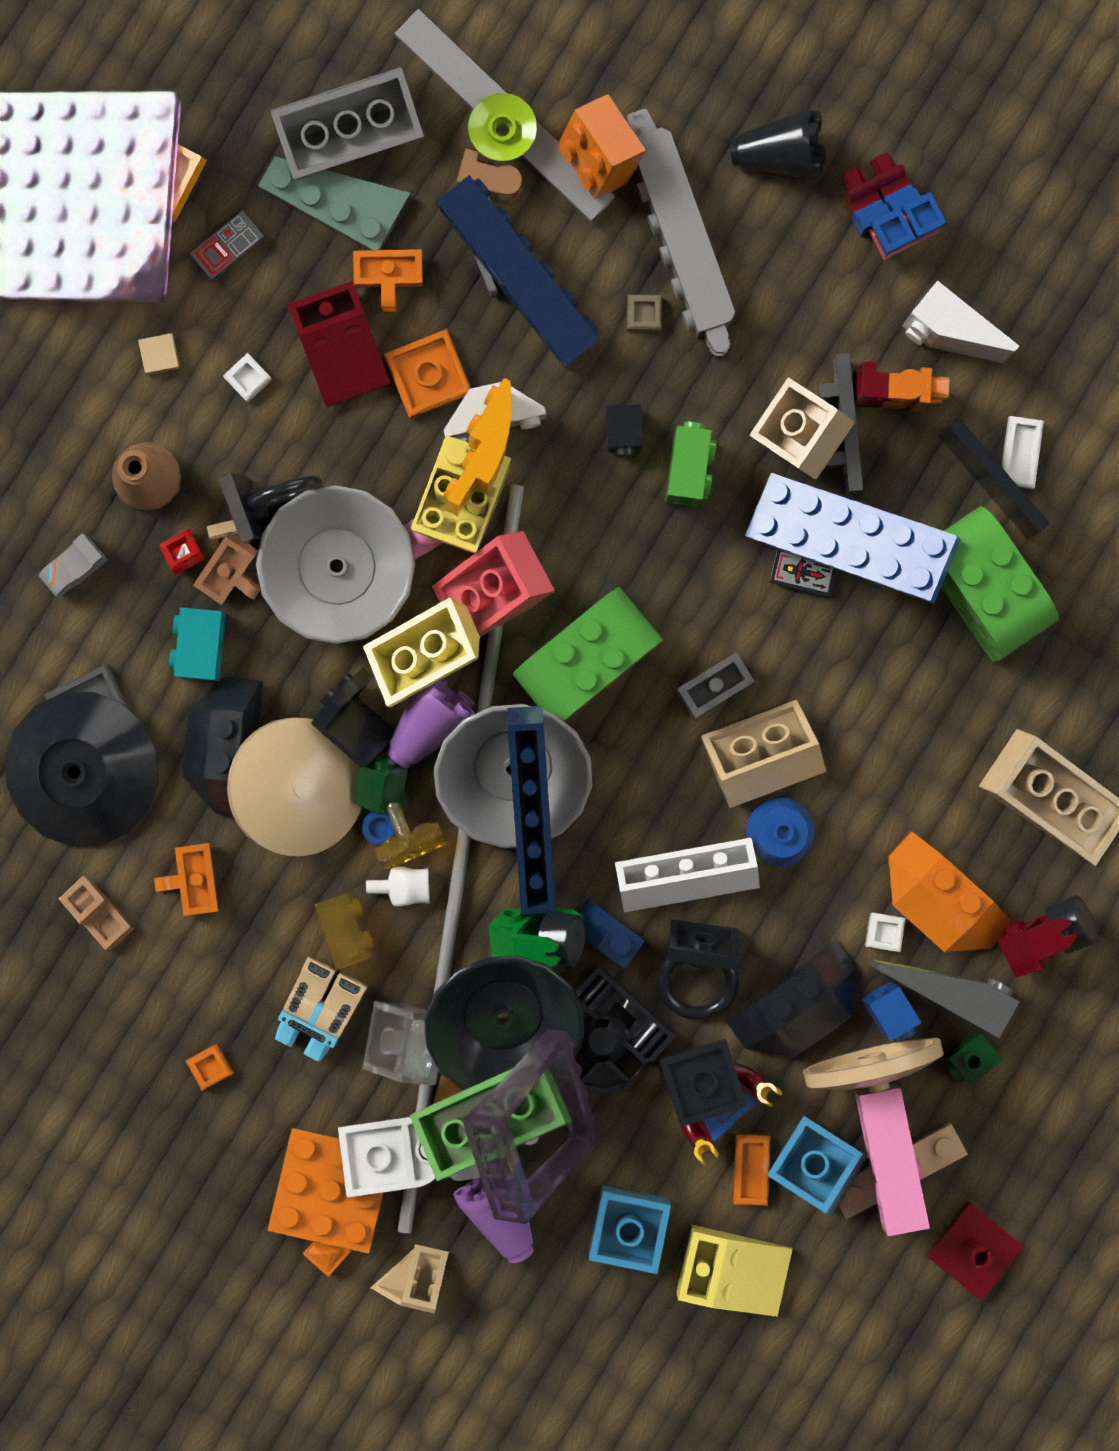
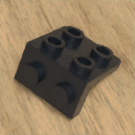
[311,667,395,767]

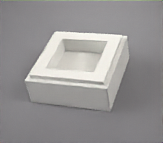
[223,353,272,403]
[865,912,906,952]

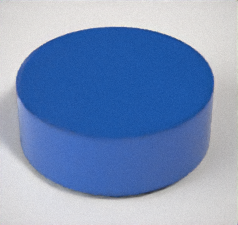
[362,812,397,845]

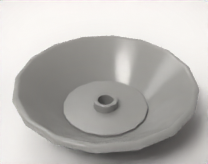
[256,485,415,644]
[434,704,592,848]

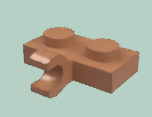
[193,531,261,605]

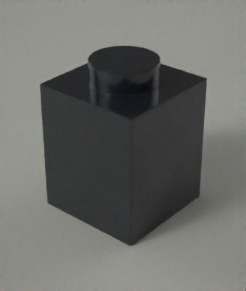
[606,404,643,457]

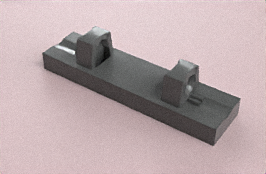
[817,353,863,495]

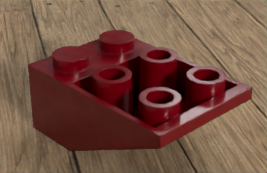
[288,281,391,408]

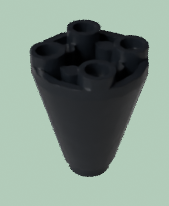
[730,109,826,180]

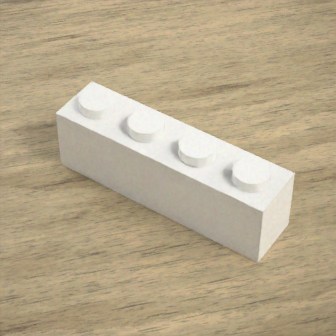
[615,838,760,912]

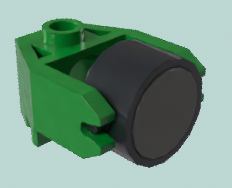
[488,907,586,967]

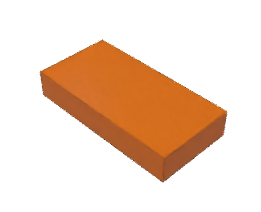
[733,1134,771,1206]

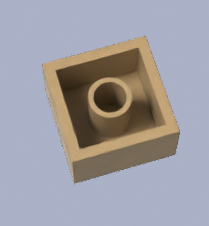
[750,377,855,480]

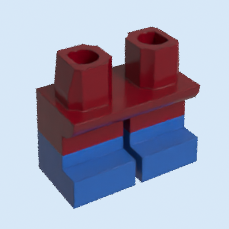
[841,152,921,236]

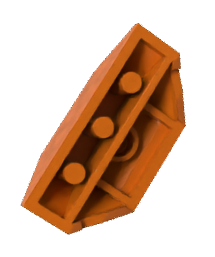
[888,831,1013,952]

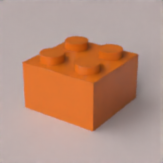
[558,94,646,200]

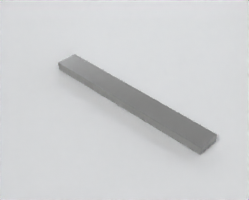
[395,9,615,223]

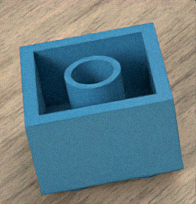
[767,1116,868,1216]
[589,1185,671,1274]

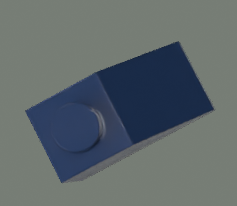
[578,898,645,969]

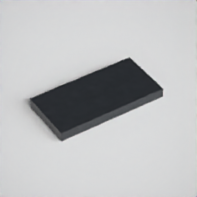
[939,419,1049,539]

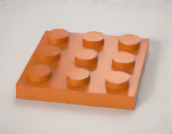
[267,1128,384,1254]

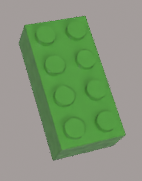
[409,1057,572,1181]

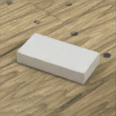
[1001,416,1044,490]

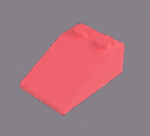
[432,531,555,637]

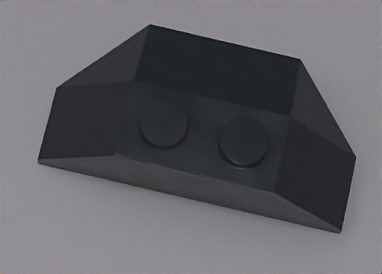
[182,677,263,815]
[725,940,857,1058]

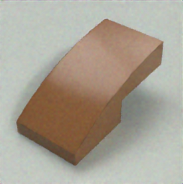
[58,875,135,952]

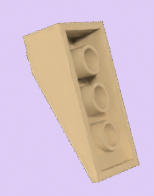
[979,729,1119,866]

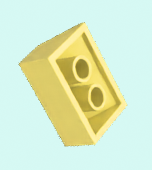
[363,597,480,707]

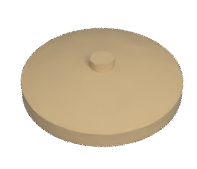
[227,718,361,856]
[803,1038,944,1093]

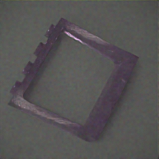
[462,1029,598,1224]

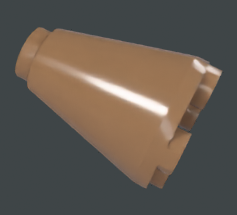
[112,442,181,511]

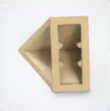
[370,1244,449,1313]

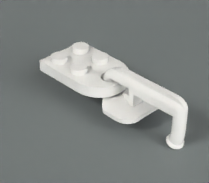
[338,1117,539,1198]

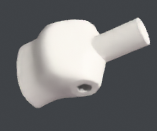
[366,867,429,906]

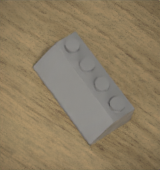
[271,67,424,180]

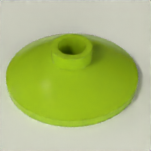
[468,93,537,162]

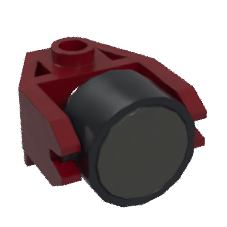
[998,895,1098,978]

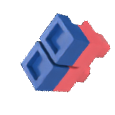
[868,192,946,260]

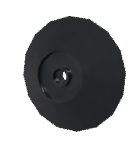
[5,692,159,847]
[424,956,584,1090]

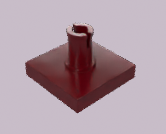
[925,1201,1024,1300]

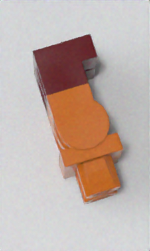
[853,362,950,412]

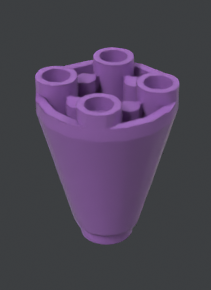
[387,678,475,769]
[453,1162,534,1263]

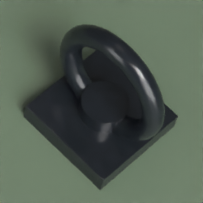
[218,472,323,546]
[656,919,740,1020]

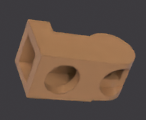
[456,148,522,201]

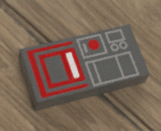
[190,210,265,282]

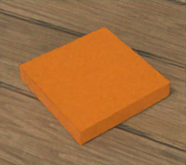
[384,329,471,419]

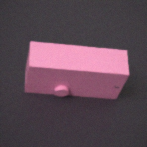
[854,1083,930,1236]

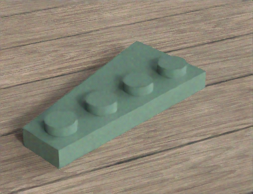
[258,156,411,250]

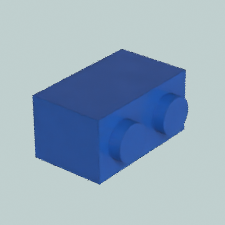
[861,981,921,1042]

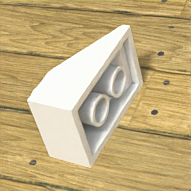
[902,281,1019,363]

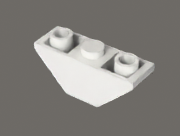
[444,382,546,443]

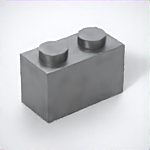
[676,652,755,719]

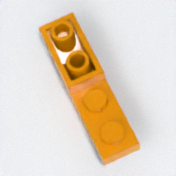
[444,378,512,517]

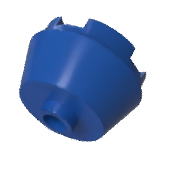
[746,798,815,866]

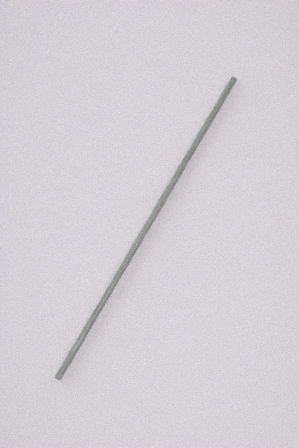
[398,485,524,1234]

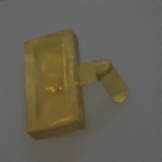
[374,803,448,870]

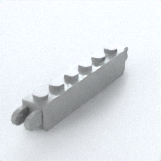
[627,109,735,358]

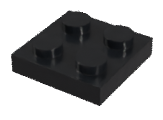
[659,1038,747,1127]

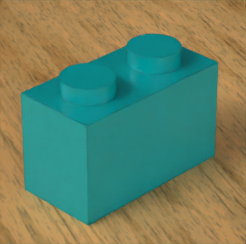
[169,607,226,682]

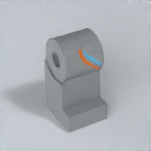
[39,533,108,598]

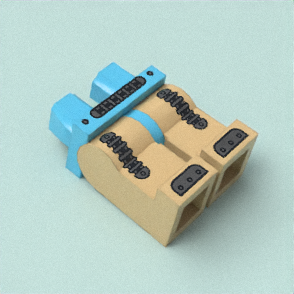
[275,956,369,1062]

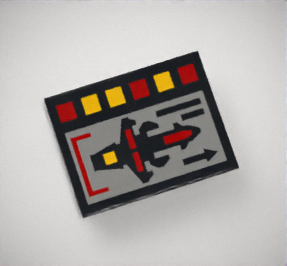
[770,549,836,597]

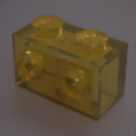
[314,892,375,970]

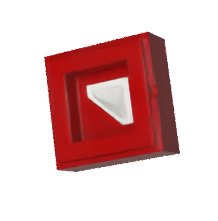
[159,528,205,576]

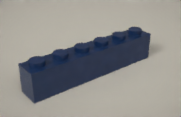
[435,175,600,368]
[507,706,556,915]

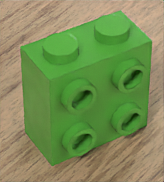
[665,422,717,507]

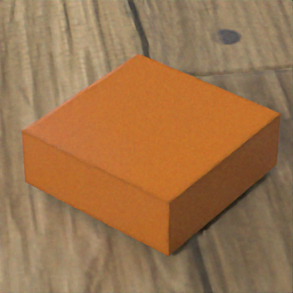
[186,1043,233,1091]

